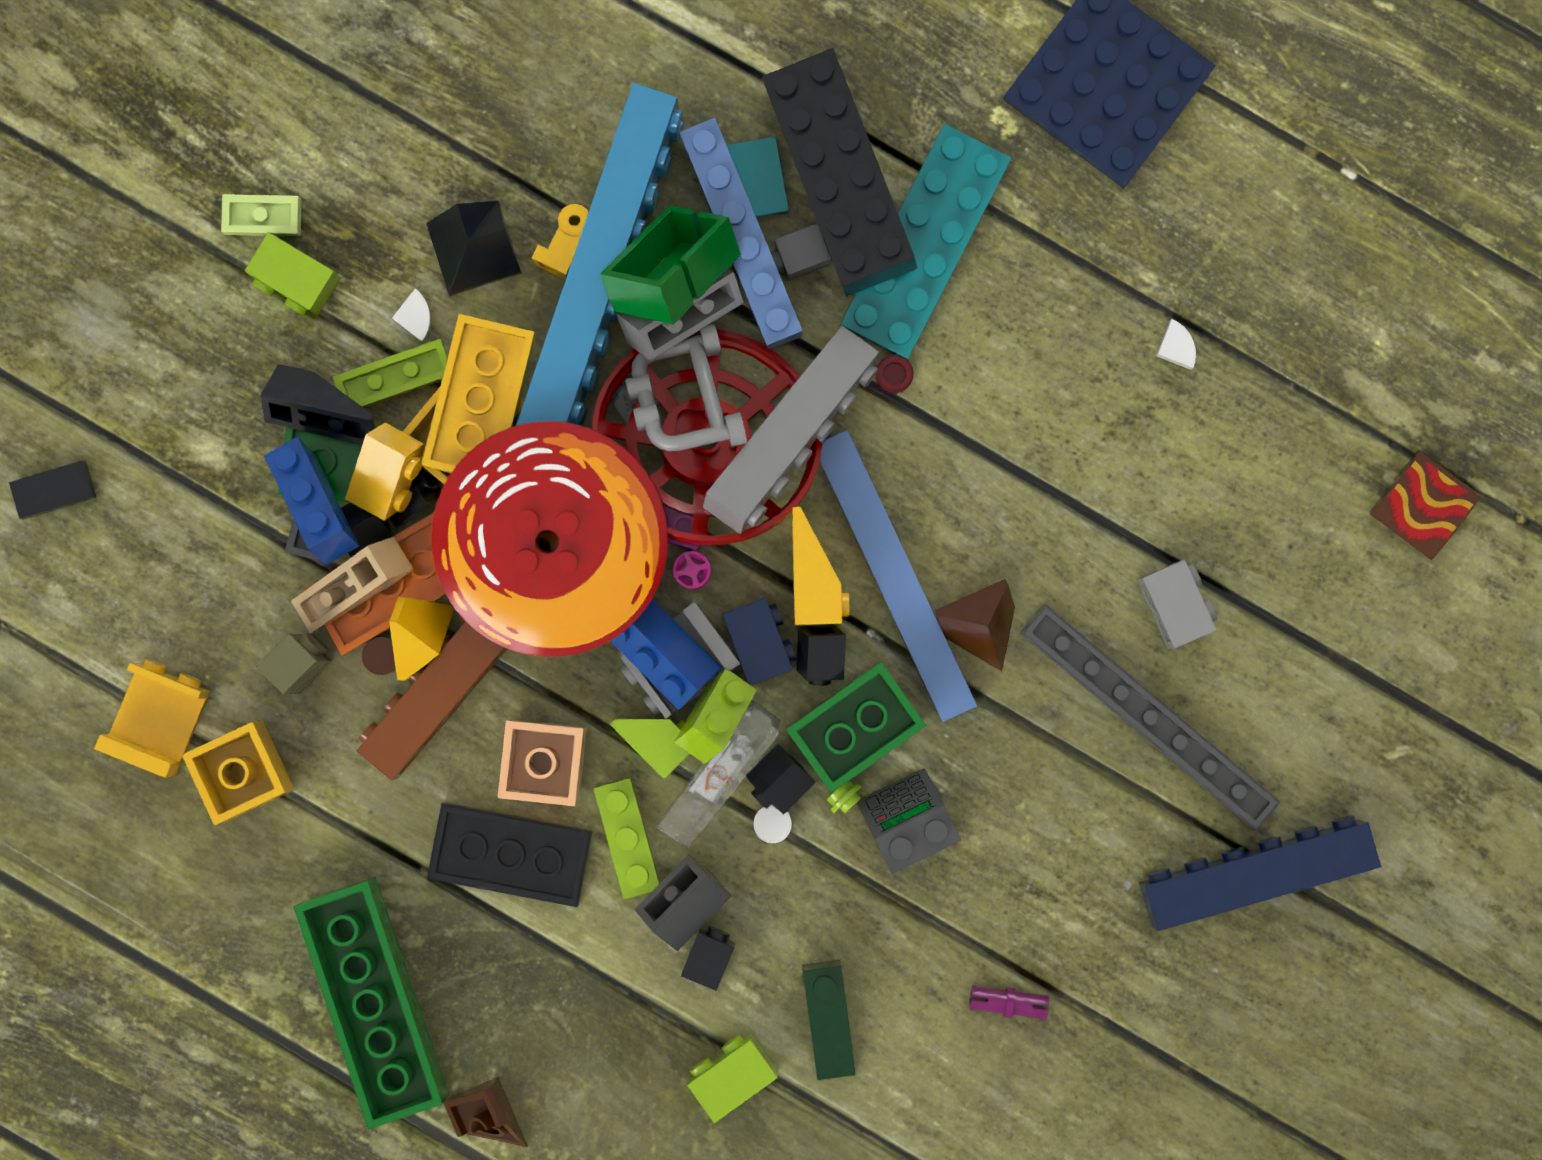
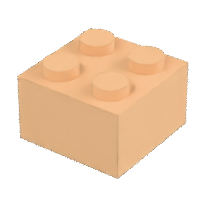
[497,719,587,806]

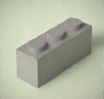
[616,268,744,361]

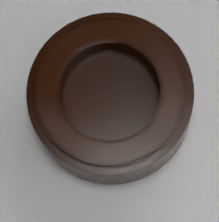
[362,637,396,675]

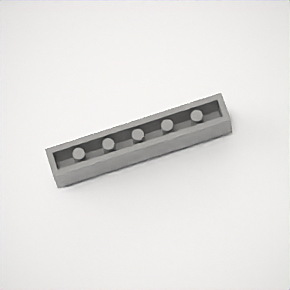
[703,326,879,534]

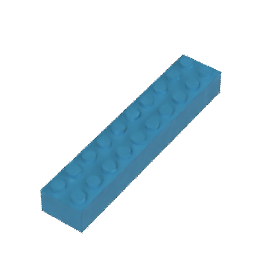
[516,83,684,426]

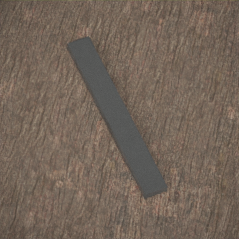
[1020,604,1280,831]

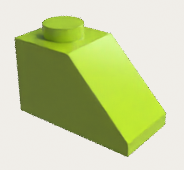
[610,718,690,779]

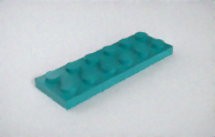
[840,124,1012,360]

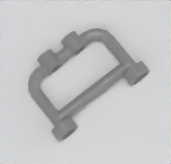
[625,324,747,451]

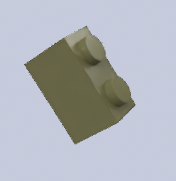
[256,633,332,695]

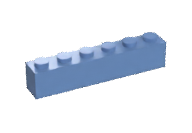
[679,118,803,349]

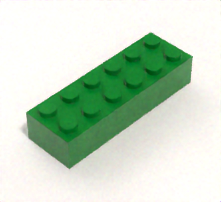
[293,876,449,1130]

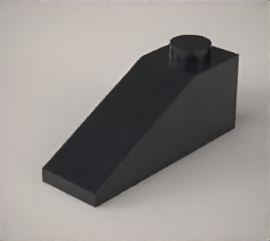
[260,364,375,445]

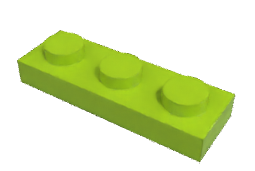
[333,339,448,408]
[593,777,660,899]

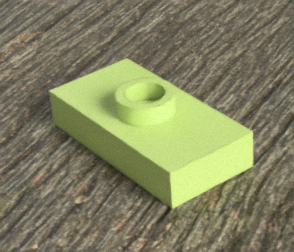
[221,194,302,236]

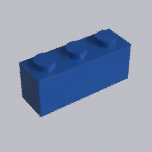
[264,437,359,565]
[611,598,721,710]

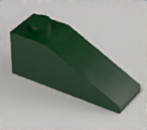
[802,959,855,1080]

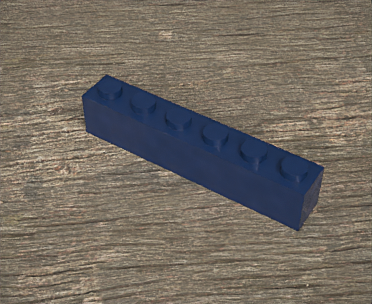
[1139,816,1381,931]

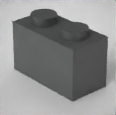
[635,854,731,951]

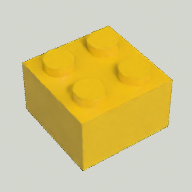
[182,721,295,825]

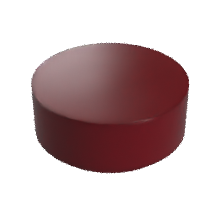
[875,355,914,394]

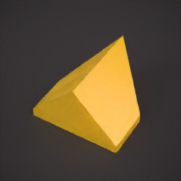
[389,596,455,681]

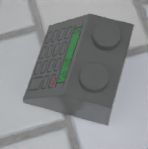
[857,768,961,874]

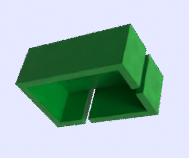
[600,205,741,325]

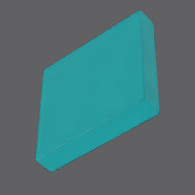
[726,136,789,219]

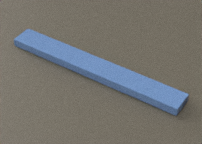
[820,430,977,722]

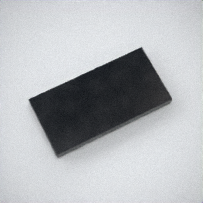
[427,802,593,907]

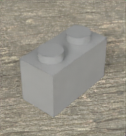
[1137,560,1217,649]

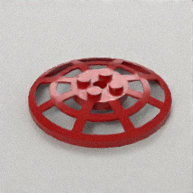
[592,329,822,545]

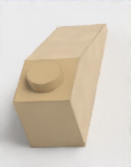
[291,537,414,634]

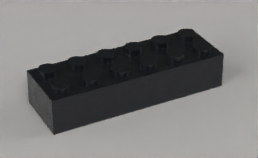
[762,48,917,297]

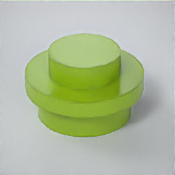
[827,780,862,814]

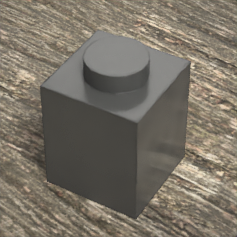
[770,223,831,281]

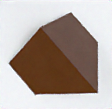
[935,579,1015,671]
[444,1077,528,1147]

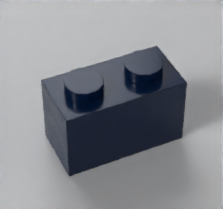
[723,598,797,686]

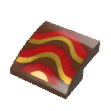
[1370,450,1481,560]

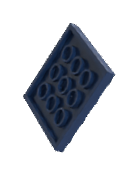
[1003,0,1216,189]

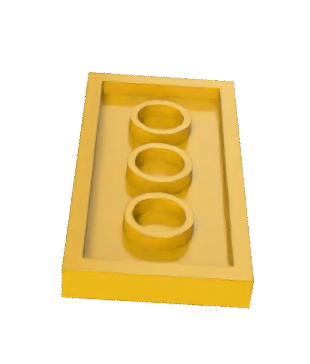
[421,314,536,473]

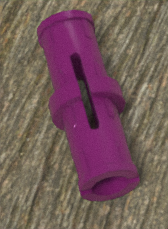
[969,985,1049,1020]

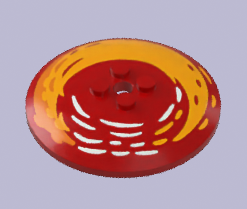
[431,421,668,657]

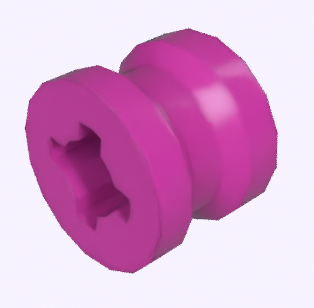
[673,551,712,590]

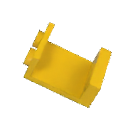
[94,659,211,778]

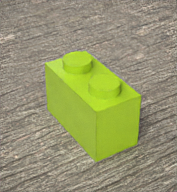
[245,232,341,316]
[674,668,757,764]
[687,1034,778,1124]

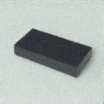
[9,460,97,520]

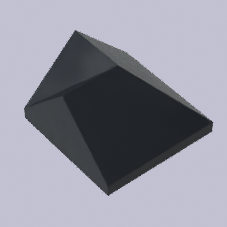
[426,201,521,296]

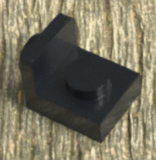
[389,467,441,528]

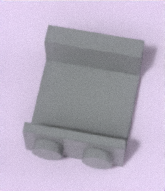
[620,602,741,719]

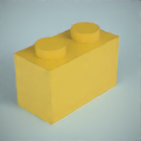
[345,423,425,521]

